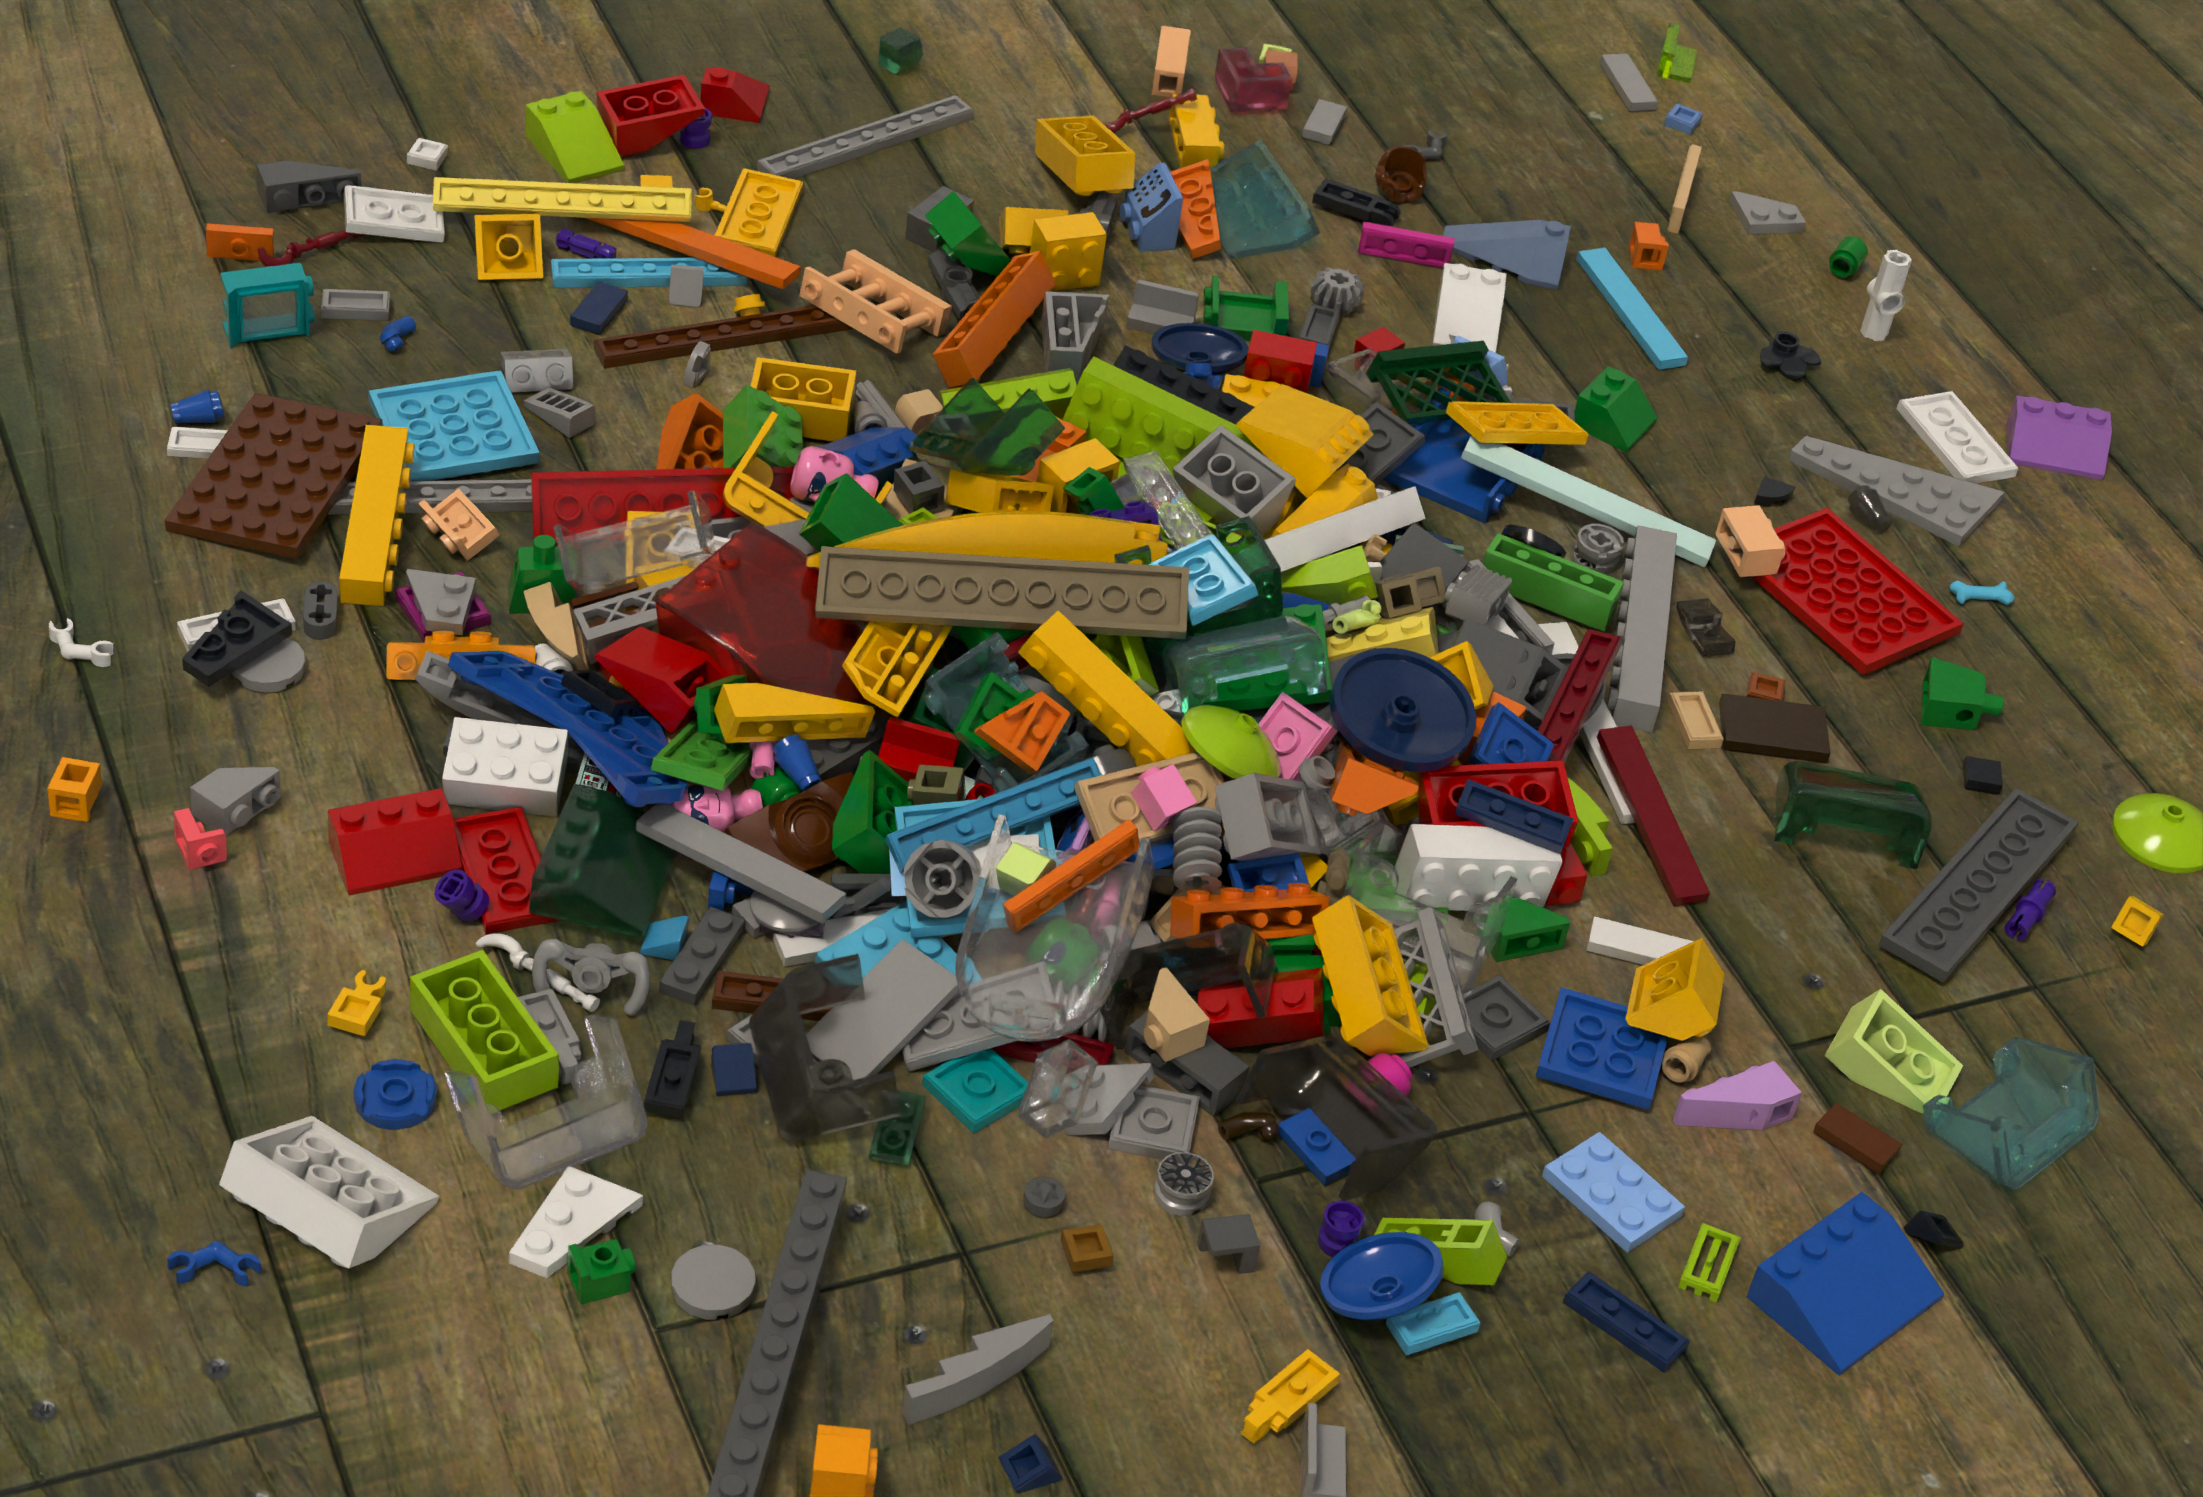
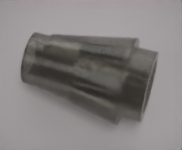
[1847,485,1892,534]

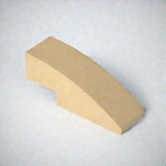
[523,582,589,671]

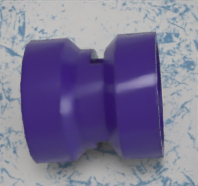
[680,108,712,149]
[435,870,489,922]
[1318,1201,1364,1257]

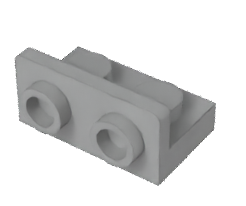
[500,349,573,392]

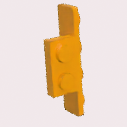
[386,631,536,680]

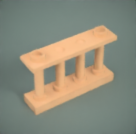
[799,249,952,354]

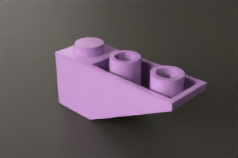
[1672,1061,1802,1130]

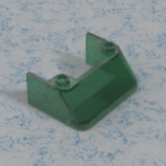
[908,378,1065,476]

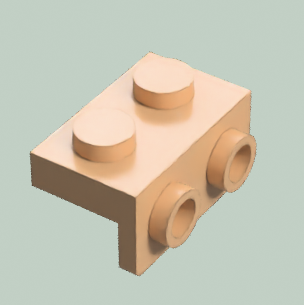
[418,488,500,561]

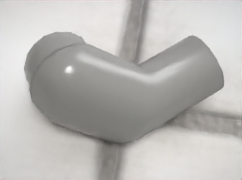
[1474,1201,1520,1257]

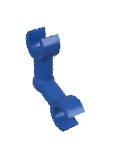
[167,1241,262,1286]

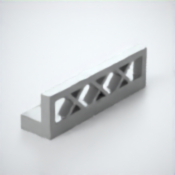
[573,568,728,664]

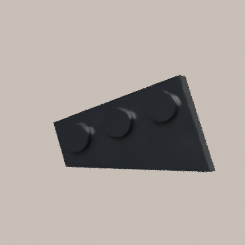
[182,590,292,687]

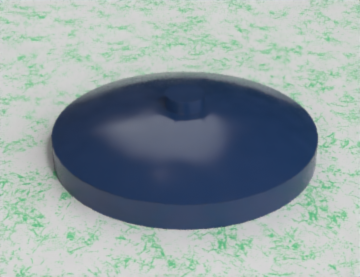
[1330,648,1476,772]

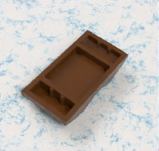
[725,772,854,875]

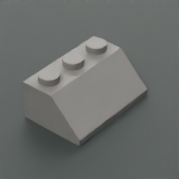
[1173,425,1296,542]

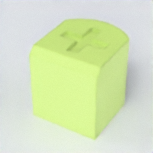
[995,842,1057,896]

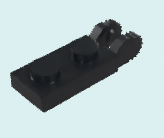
[1312,178,1401,227]

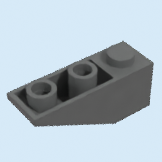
[256,160,361,213]

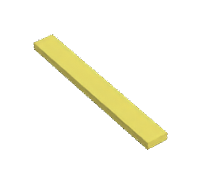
[433,177,692,222]

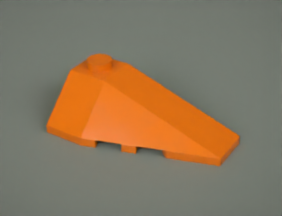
[656,392,724,470]

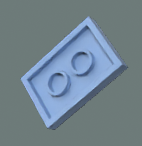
[1542,1132,1685,1253]

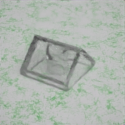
[1326,348,1413,411]

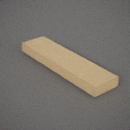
[1667,144,1702,234]

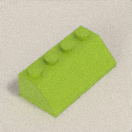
[939,368,1077,440]

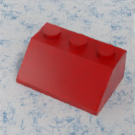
[328,788,463,896]
[1198,968,1323,1048]

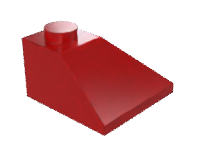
[700,67,770,123]

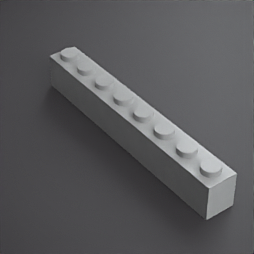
[1607,525,1677,733]

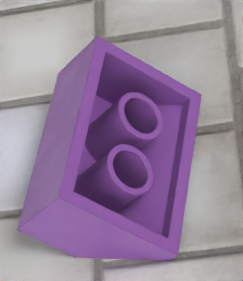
[2006,395,2112,480]

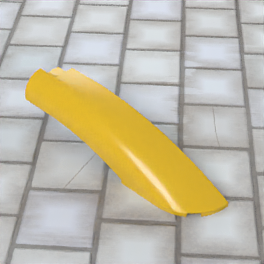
[806,511,1168,568]

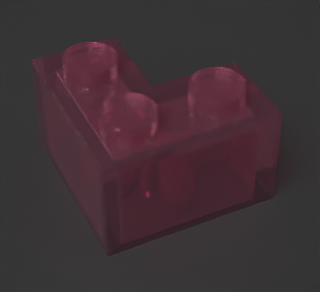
[1214,47,1292,113]

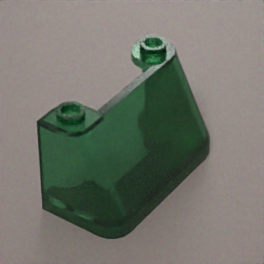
[1774,761,1932,869]

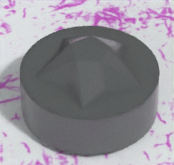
[1023,1177,1065,1217]

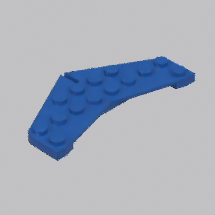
[448,651,688,807]

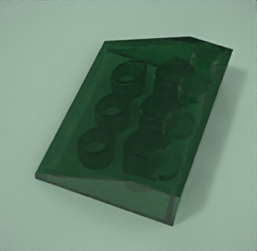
[529,784,678,939]

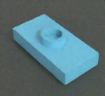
[1386,1292,1480,1355]

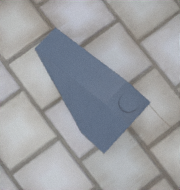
[1443,220,1571,290]

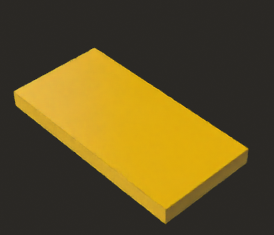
[715,168,803,257]
[1446,401,1589,445]

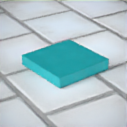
[922,1048,1035,1134]

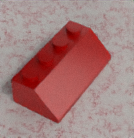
[1419,761,1579,847]

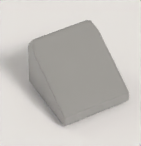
[669,265,704,308]

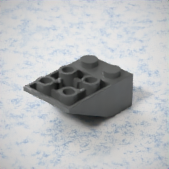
[1451,619,1568,728]

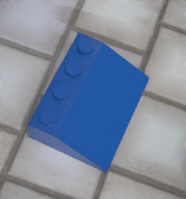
[1747,1192,1944,1375]

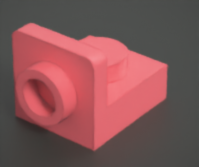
[174,808,227,870]

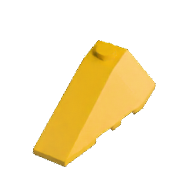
[1272,463,1378,548]

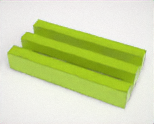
[1678,1223,1741,1303]

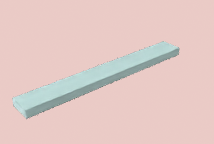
[1461,435,1716,568]

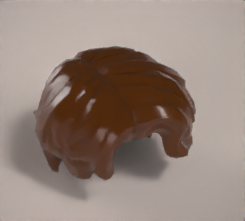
[1375,146,1427,204]

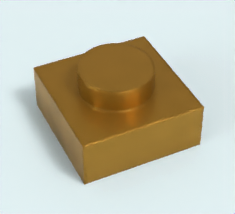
[1061,1224,1113,1272]

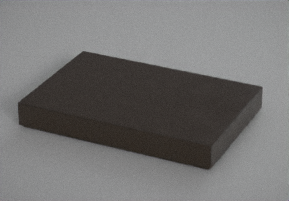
[1719,694,1830,763]

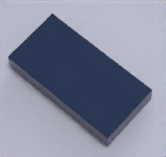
[570,282,628,335]

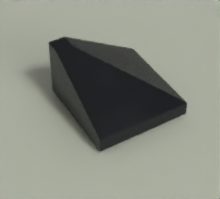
[1903,1211,1964,1249]

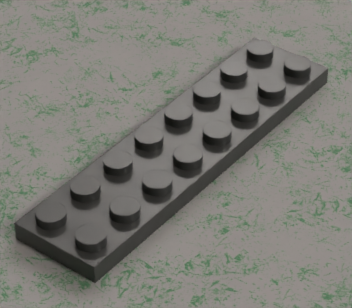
[1879,788,2079,982]

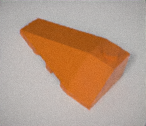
[1330,741,1419,816]

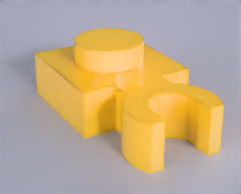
[327,970,386,1036]

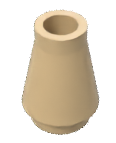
[1662,1036,1711,1083]

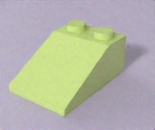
[1824,989,1963,1118]

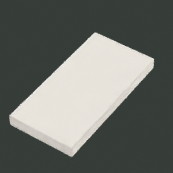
[1896,391,2018,484]

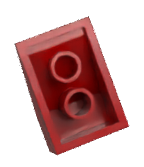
[596,74,705,156]

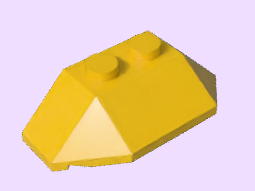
[842,621,953,718]

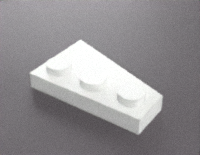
[509,1166,643,1278]

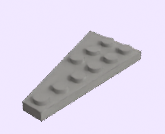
[1788,436,2005,547]

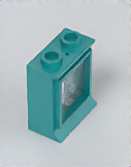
[220,263,315,349]

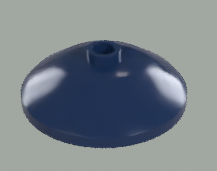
[1151,323,1249,376]

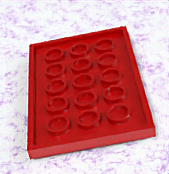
[1751,508,1964,675]

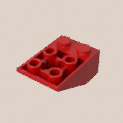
[594,627,730,734]

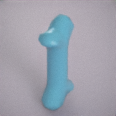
[1949,580,2015,605]

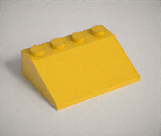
[1235,384,1374,498]

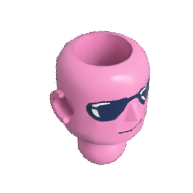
[790,446,879,504]
[669,781,763,834]

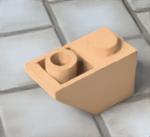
[1151,26,1191,98]

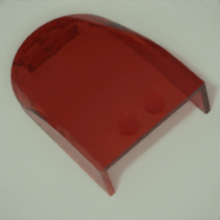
[655,522,870,705]

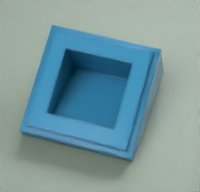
[640,916,689,961]

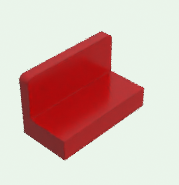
[878,717,960,782]

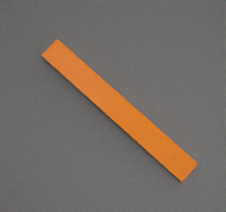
[586,218,801,289]

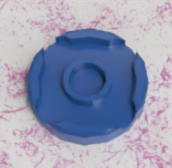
[354,1059,437,1130]

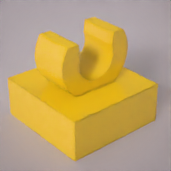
[2111,896,2164,947]

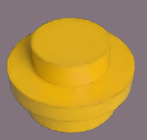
[733,294,766,317]

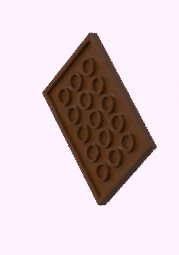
[164,393,383,559]

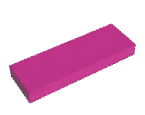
[1358,222,1455,268]

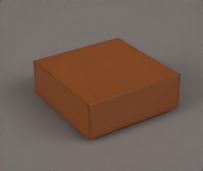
[1746,672,1785,701]

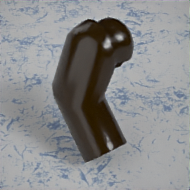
[1218,1112,1280,1140]

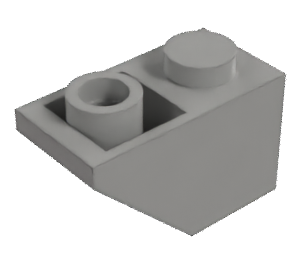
[190,767,281,836]

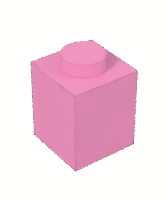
[1131,764,1197,831]

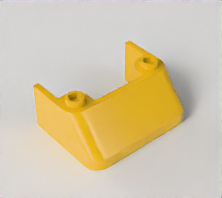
[723,411,893,527]

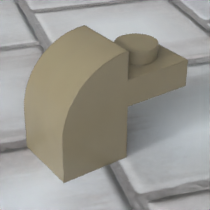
[1375,566,1446,618]

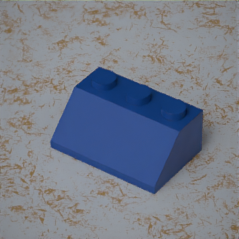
[818,427,930,492]

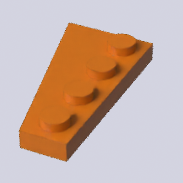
[1170,159,1222,259]

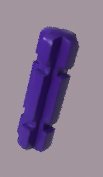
[556,229,617,259]

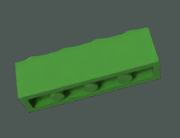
[1483,533,1624,632]

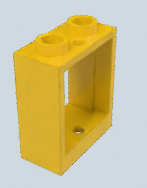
[946,469,1054,513]

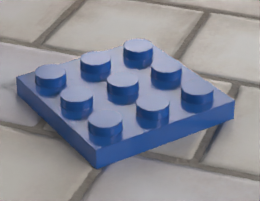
[1535,987,1668,1110]

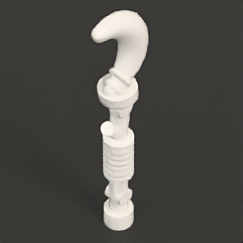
[476,933,600,1013]

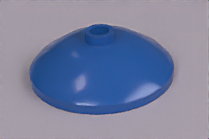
[1320,1232,1444,1321]

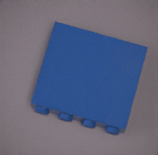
[1383,387,1545,523]

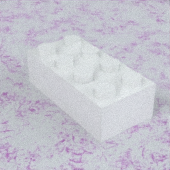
[1391,824,1563,911]

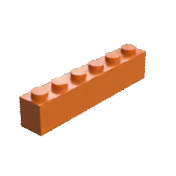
[932,251,1056,388]

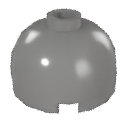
[903,839,983,918]

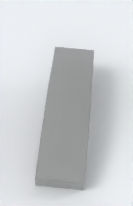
[902,1314,1054,1425]

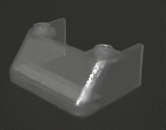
[553,491,716,595]
[1343,822,1518,993]
[444,1015,647,1189]

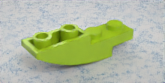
[1568,778,1613,877]

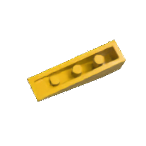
[714,683,875,743]

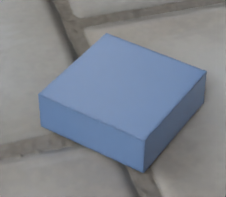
[1664,104,1703,135]

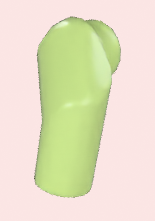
[1332,600,1382,634]

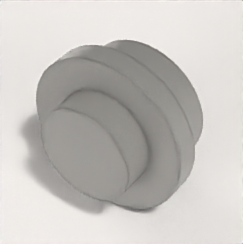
[1299,755,1335,791]

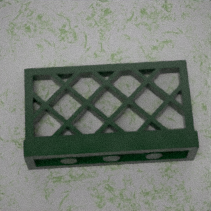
[1366,340,1511,424]

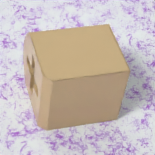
[895,389,944,441]

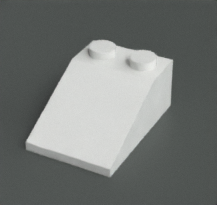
[1432,263,1506,353]

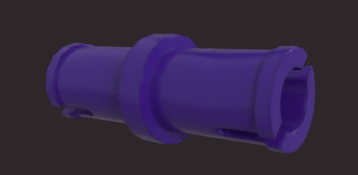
[2004,878,2056,941]

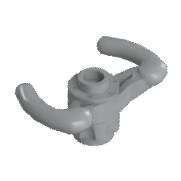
[532,939,650,1016]

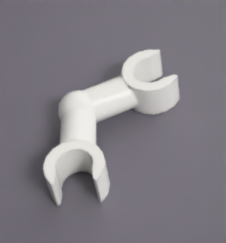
[49,618,113,667]

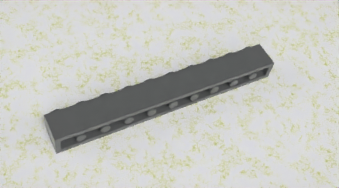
[707,1169,847,1497]

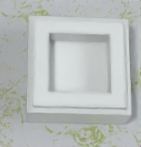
[407,138,448,171]

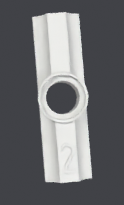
[1860,250,1912,341]

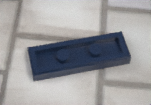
[1454,779,1574,854]
[1563,1271,1690,1373]

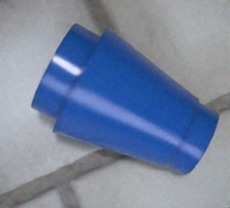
[171,389,225,424]
[773,734,822,792]

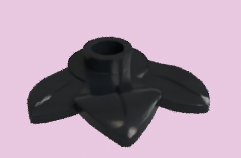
[1760,332,1821,380]

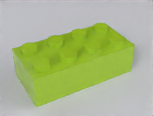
[410,950,559,1116]

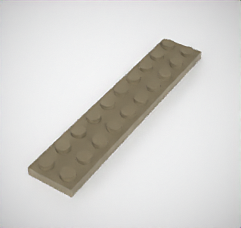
[815,546,1189,639]

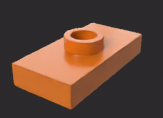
[206,223,275,261]

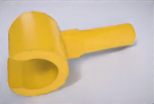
[694,188,727,213]

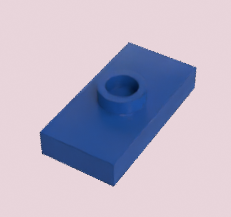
[1278,1108,1358,1186]

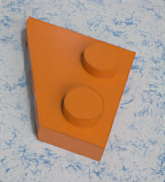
[974,691,1070,775]

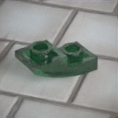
[869,1088,926,1167]

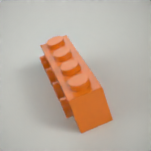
[1170,883,1329,944]

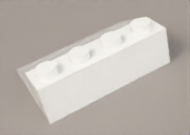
[219,1116,440,1269]

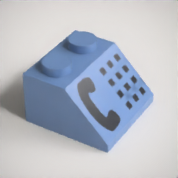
[1120,162,1183,252]

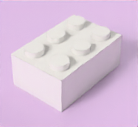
[442,717,568,817]

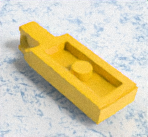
[1241,1349,1341,1444]

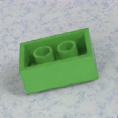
[723,384,803,468]

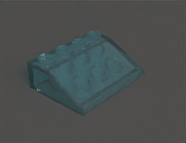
[1210,139,1320,259]

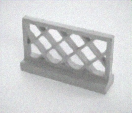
[1388,906,1478,1068]

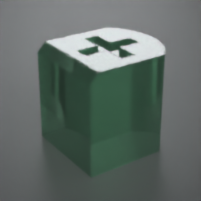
[878,27,923,74]

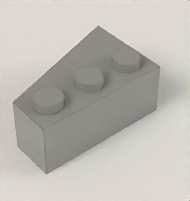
[1041,291,1109,383]

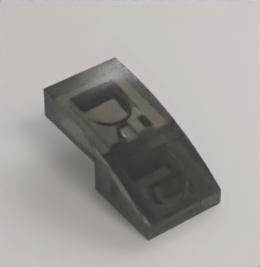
[1676,598,1736,657]

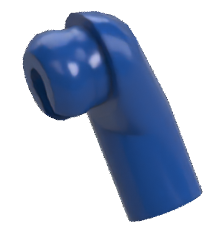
[380,316,416,352]

